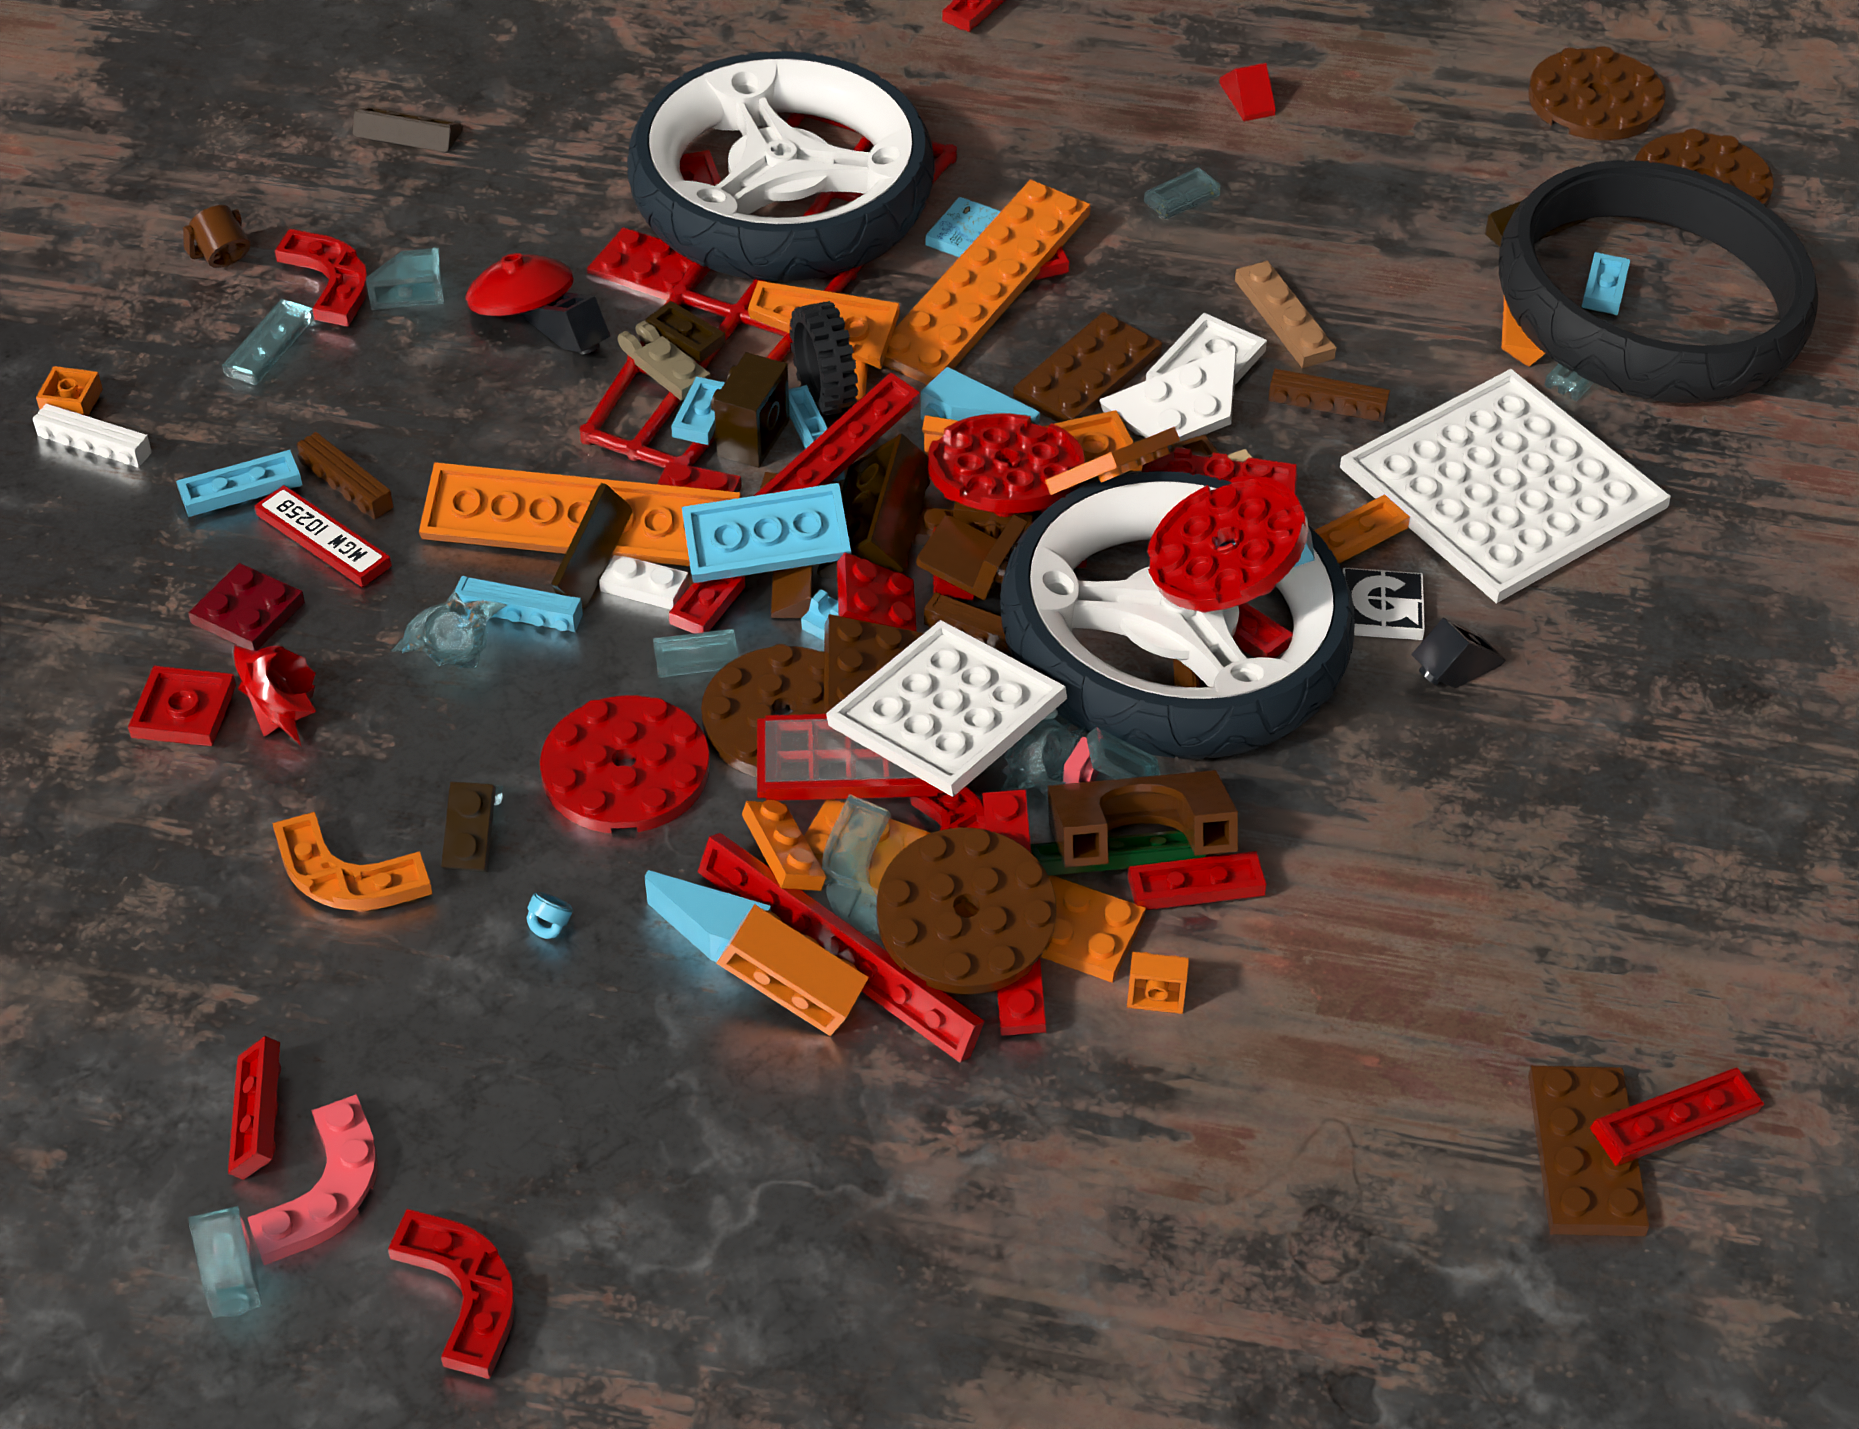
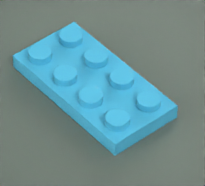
[682,483,851,583]

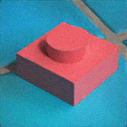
[1063,736,1101,784]

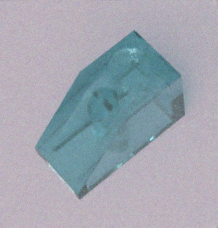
[366,248,444,310]
[188,1206,262,1318]

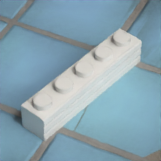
[33,404,152,468]

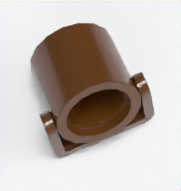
[183,205,251,268]

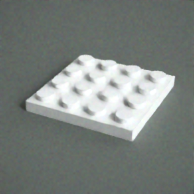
[826,620,1067,797]

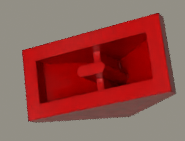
[1219,63,1276,121]

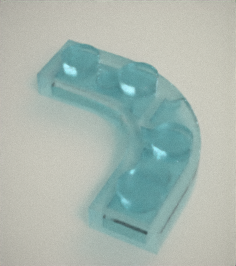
[822,794,891,951]

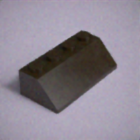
[817,433,931,580]

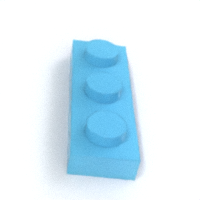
[176,450,302,517]

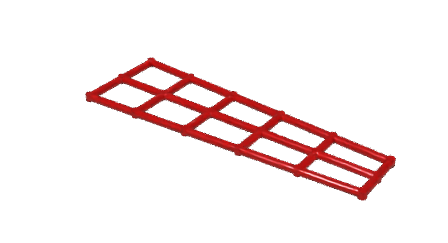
[580,113,957,468]

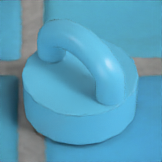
[527,892,574,939]

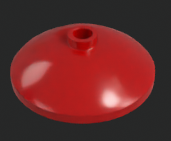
[466,253,574,316]

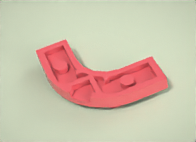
[247,1095,378,1265]

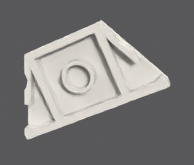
[1100,345,1237,449]

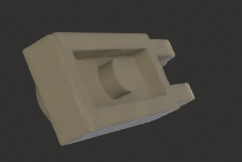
[617,321,711,400]

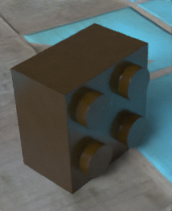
[711,352,790,468]

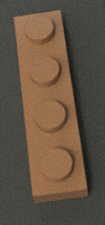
[1235,261,1336,368]

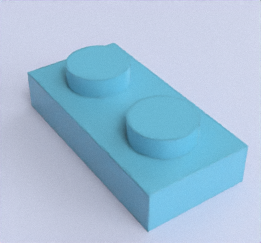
[1581,252,1630,315]
[671,376,725,445]

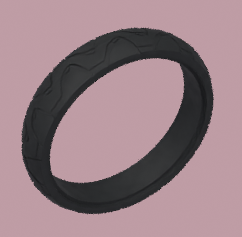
[1498,160,1818,403]

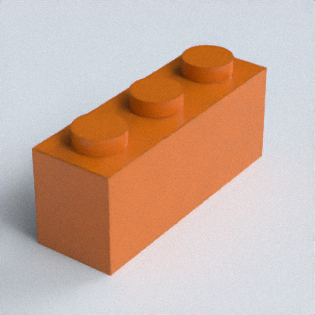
[716,904,869,1036]

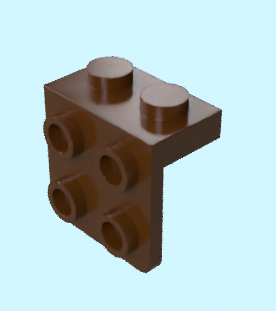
[916,515,1027,601]

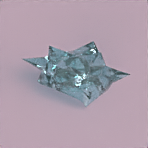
[391,590,508,669]
[999,719,1085,799]

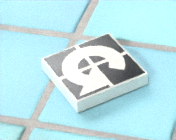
[1343,568,1424,640]

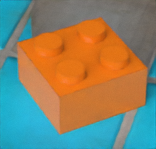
[36,366,103,416]
[1127,952,1189,1014]

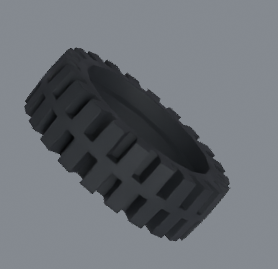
[790,301,858,417]

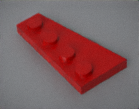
[1142,447,1298,495]

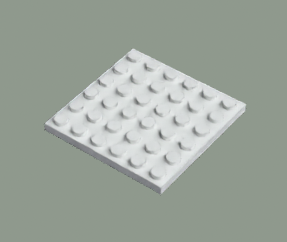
[1340,369,1671,603]

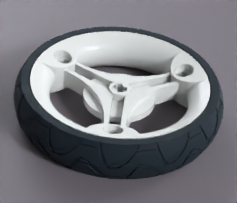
[627,51,935,281]
[1000,471,1355,759]

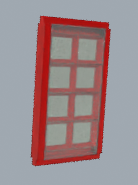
[757,714,945,801]

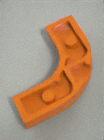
[272,812,433,912]

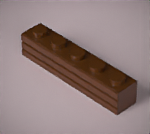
[1268,369,1390,422]
[297,432,394,520]
[924,592,1013,658]

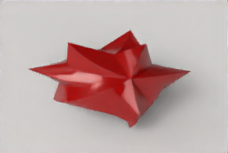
[234,646,316,747]

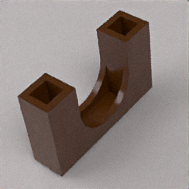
[1047,770,1238,868]

